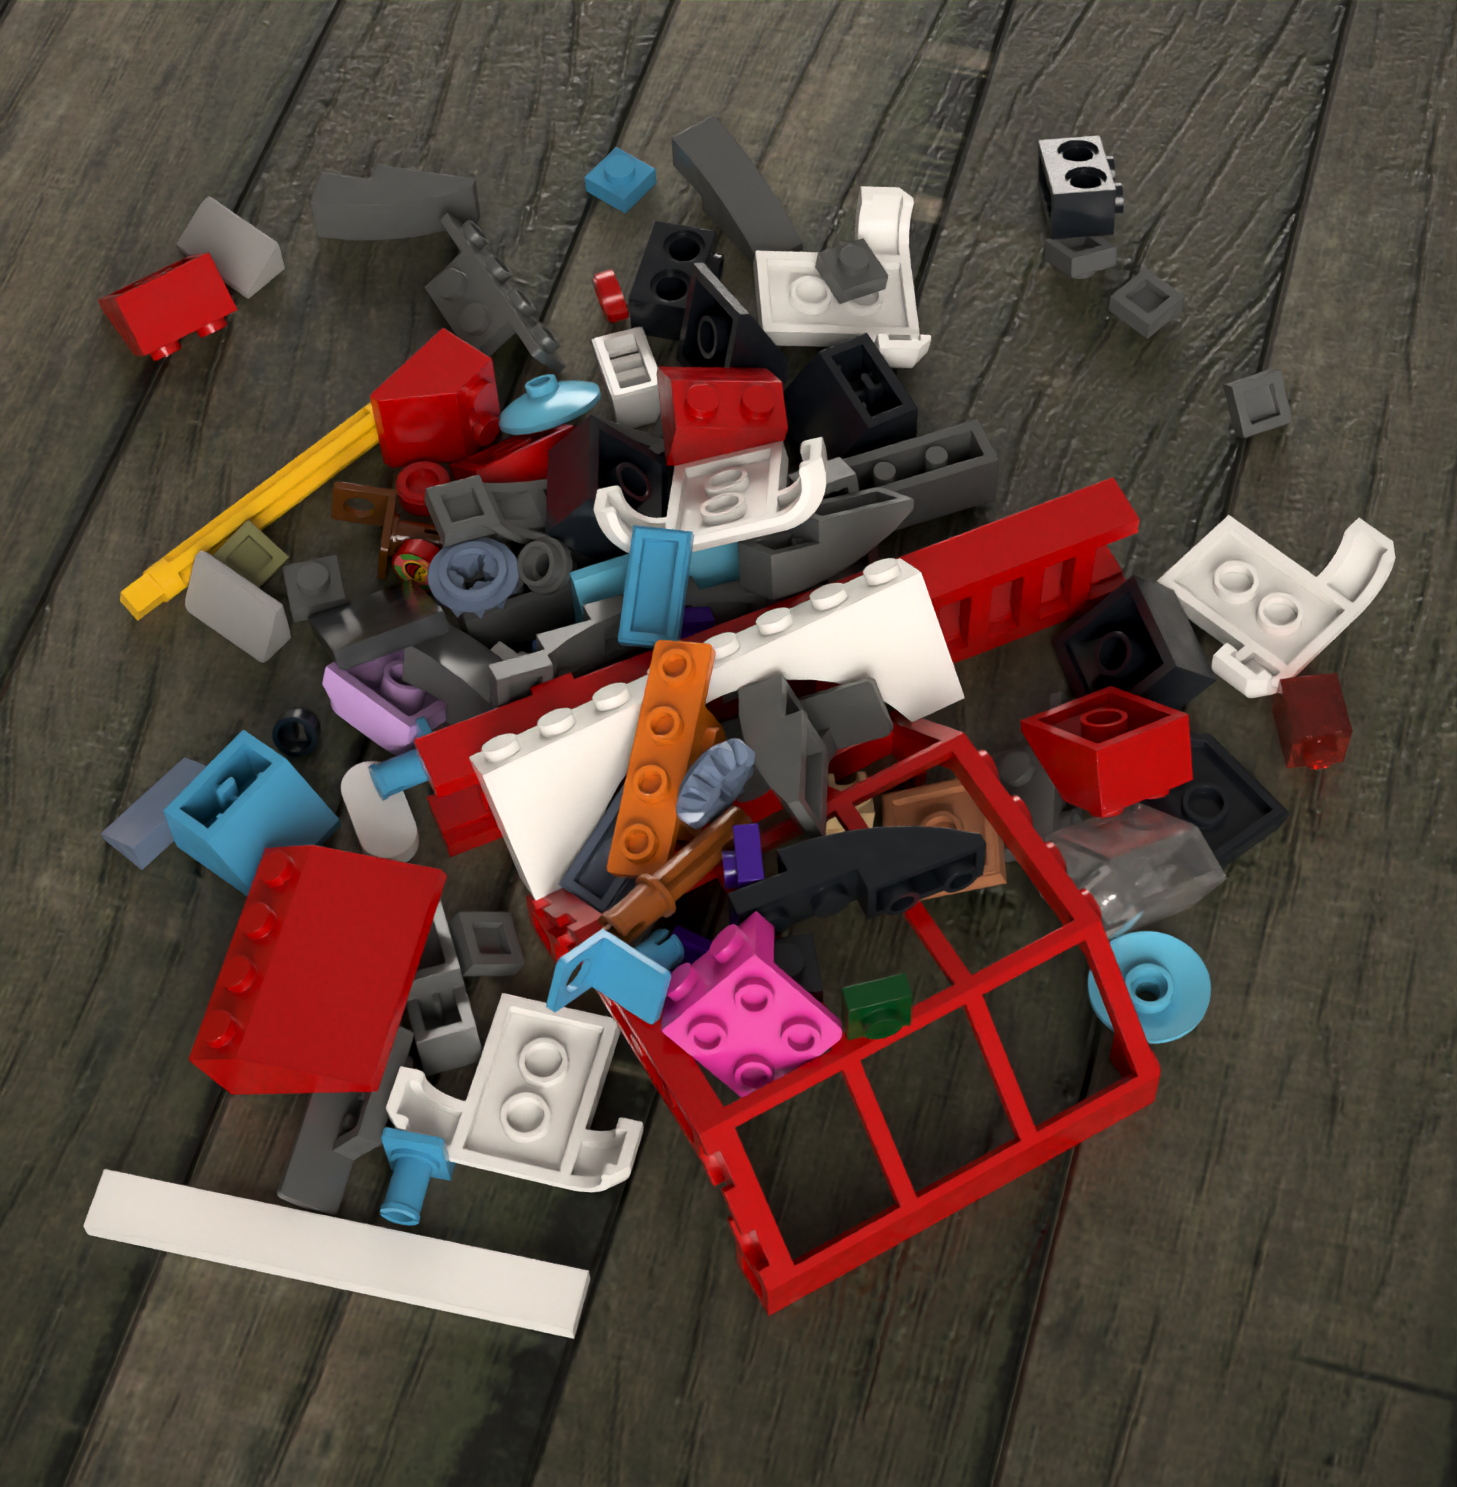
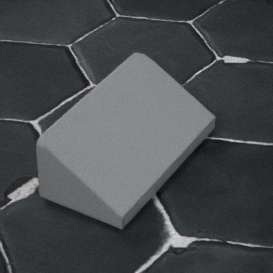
[176,196,285,299]
[185,550,291,663]

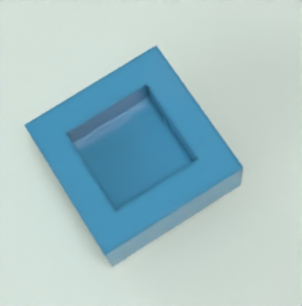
[585,147,657,213]

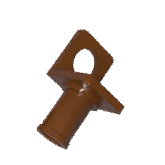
[331,482,443,580]

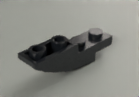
[728,826,986,938]

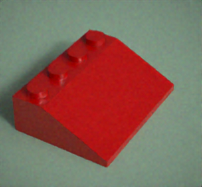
[188,845,447,1095]

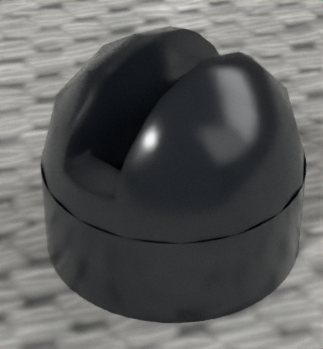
[272,707,321,757]

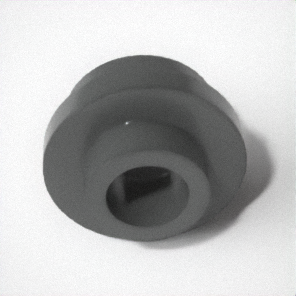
[517,537,573,595]

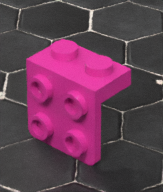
[661,911,842,1098]

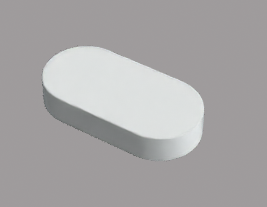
[341,761,419,863]

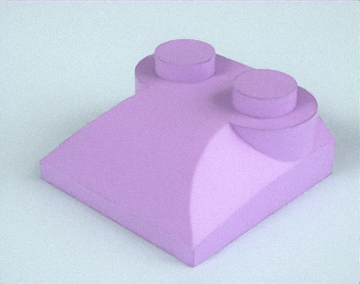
[322,649,447,755]

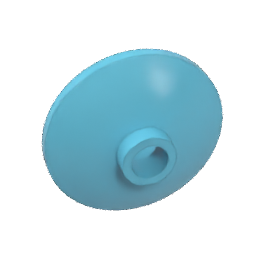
[498,374,601,435]
[1087,931,1211,1044]

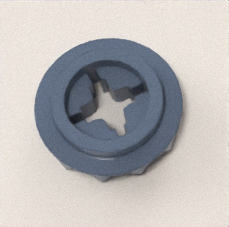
[428,537,519,619]
[676,738,756,830]

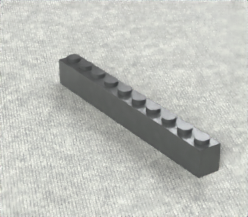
[457,419,999,650]

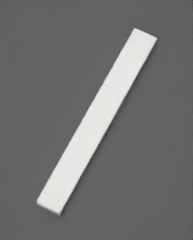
[83,1169,590,1339]

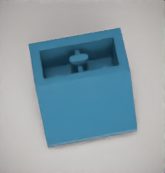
[163,730,341,896]

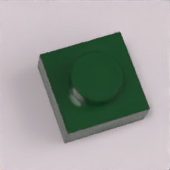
[841,973,913,1040]

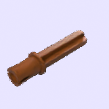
[598,806,754,945]

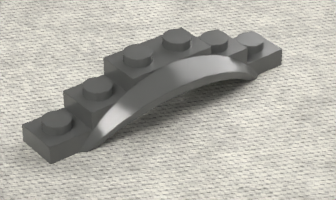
[424,441,666,547]
[488,576,823,710]

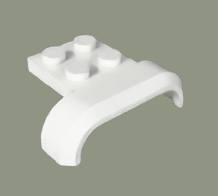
[753,186,931,368]
[593,437,827,553]
[1156,515,1395,698]
[386,993,644,1192]

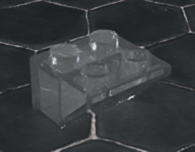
[1044,802,1227,940]

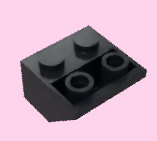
[783,332,918,461]

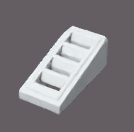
[591,327,661,428]

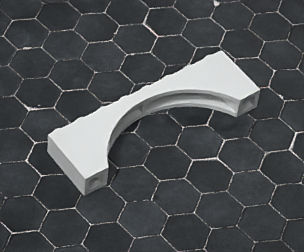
[469,558,965,900]

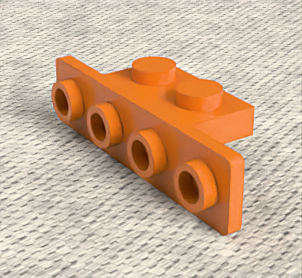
[607,640,726,879]

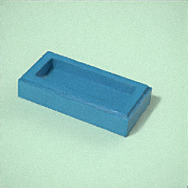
[618,525,694,649]

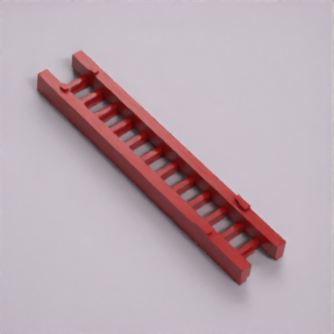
[414,477,1140,857]

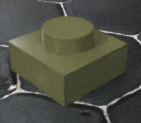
[213,520,289,589]

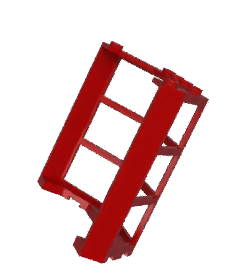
[526,710,1161,1316]

